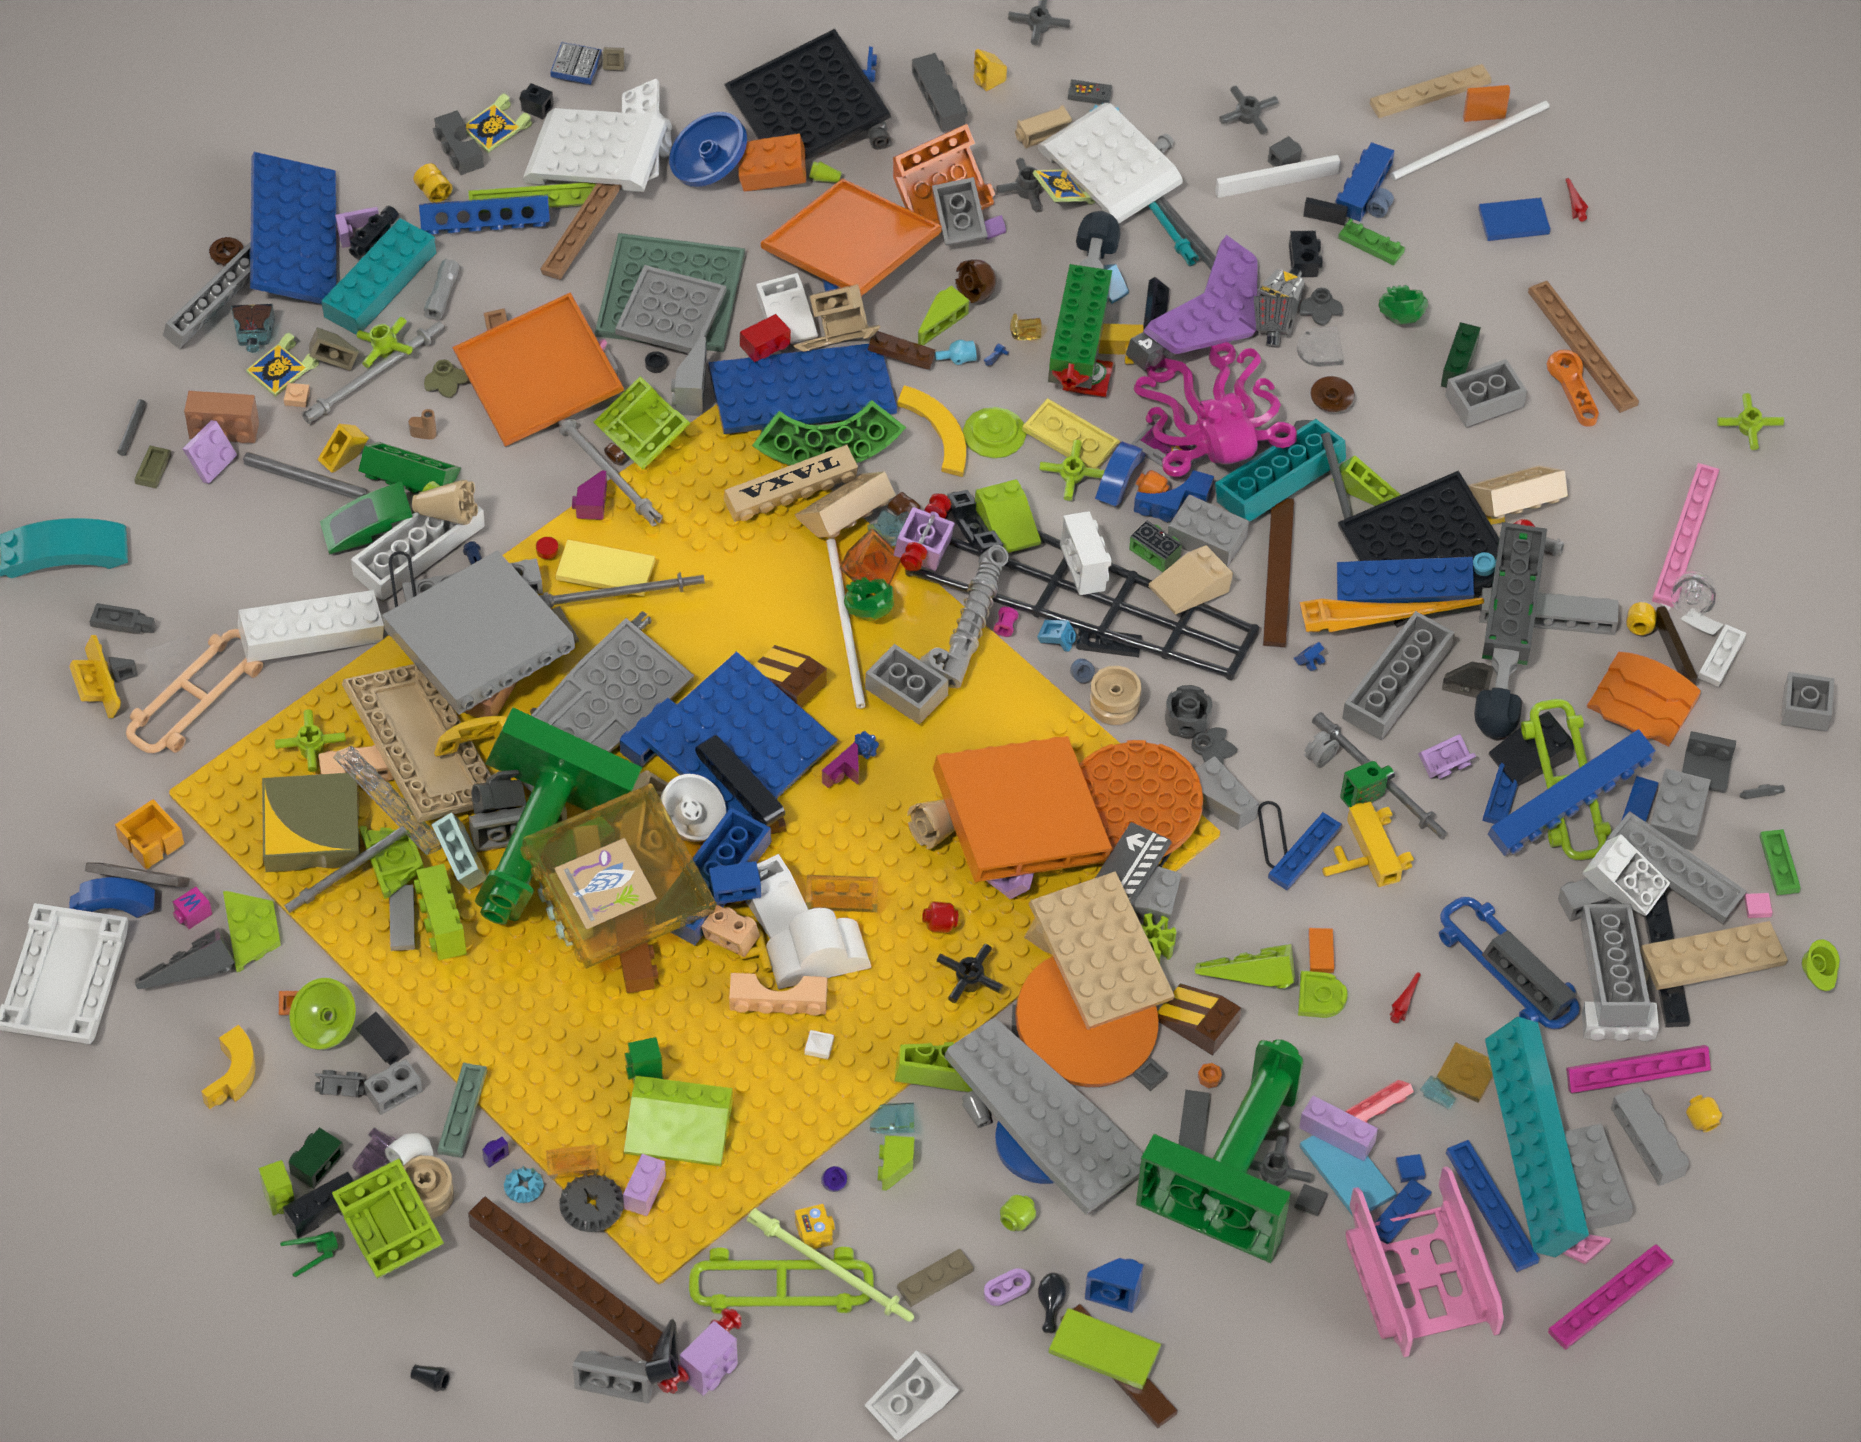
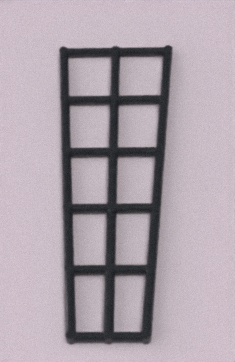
[905,492,1259,680]

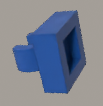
[1294,642,1325,671]

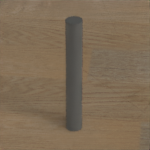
[117,399,146,456]

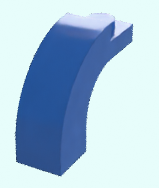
[1095,441,1146,506]
[69,877,155,918]

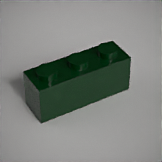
[1441,322,1481,388]

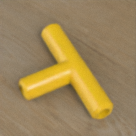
[1322,846,1369,877]
[739,928,772,972]

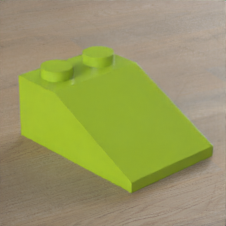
[975,479,1041,553]

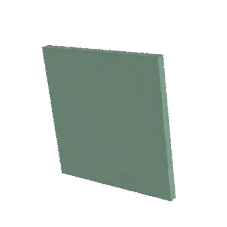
[595,233,745,352]

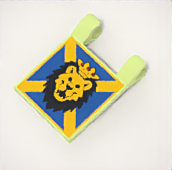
[466,94,532,153]
[1033,170,1095,205]
[246,333,319,397]

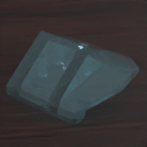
[870,1103,915,1134]

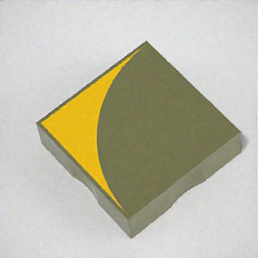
[262,772,361,872]

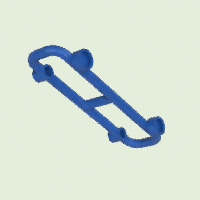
[1439,897,1580,1029]

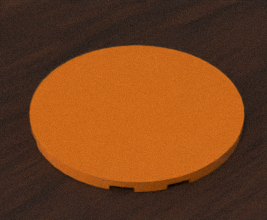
[1079,740,1203,857]
[1015,956,1158,1087]

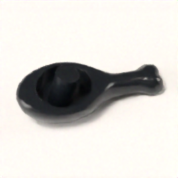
[1038,1272,1067,1333]

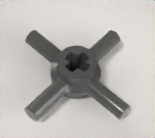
[1008,0,1070,45]
[1219,86,1278,134]

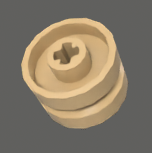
[1089,666,1141,725]
[403,1156,454,1219]

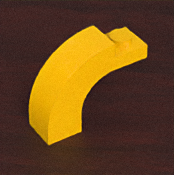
[201,1024,256,1109]

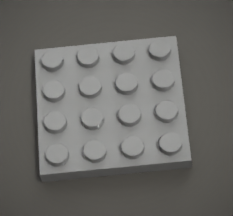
[615,265,726,353]

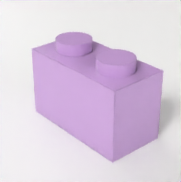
[623,1154,666,1216]

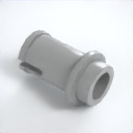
[1154,134,1174,154]
[1544,537,1564,556]

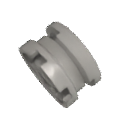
[1304,731,1339,768]

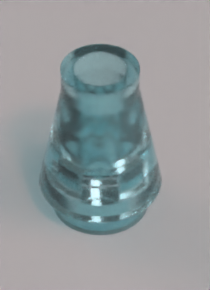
[1420,1075,1457,1109]

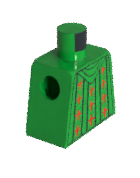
[1340,761,1395,808]

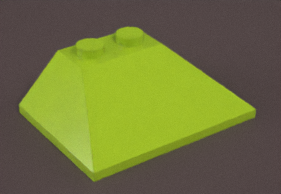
[593,376,690,470]
[332,1158,444,1279]

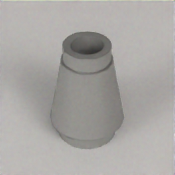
[962,1091,991,1128]

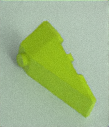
[1195,944,1295,989]

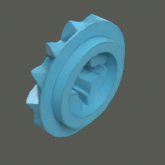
[504,1166,543,1203]

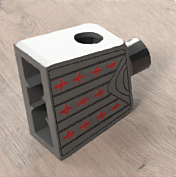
[1254,296,1299,347]

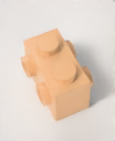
[701,905,760,957]

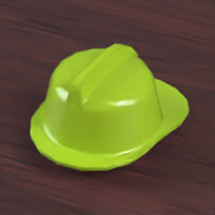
[1801,939,1840,991]

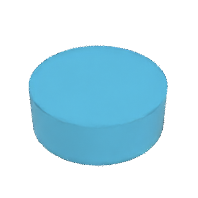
[1473,553,1496,576]

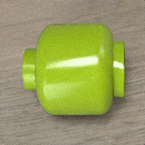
[1000,1194,1036,1231]

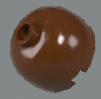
[955,259,996,303]

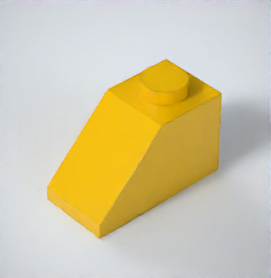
[317,424,369,473]

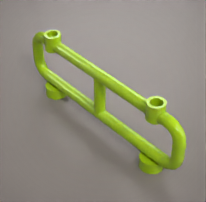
[1521,699,1611,860]
[689,1247,874,1314]

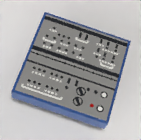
[550,42,602,84]

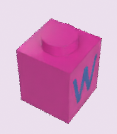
[173,887,212,929]

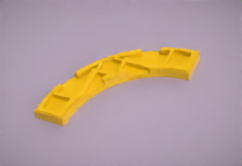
[897,385,966,477]

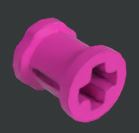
[993,607,1018,637]

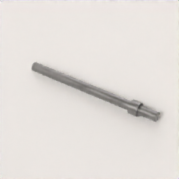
[284,826,408,913]

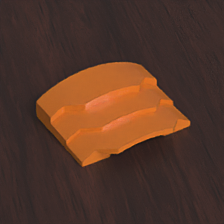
[1587,652,1701,747]

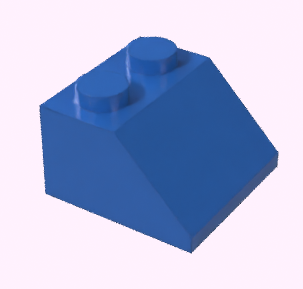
[1085,1258,1143,1313]

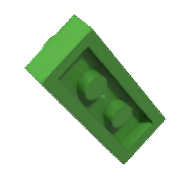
[1759,829,1801,895]

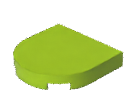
[1298,971,1347,1018]

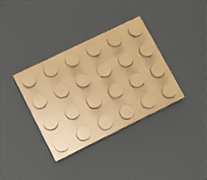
[1029,871,1175,1030]

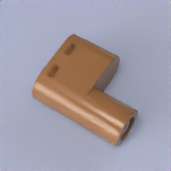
[408,409,437,440]

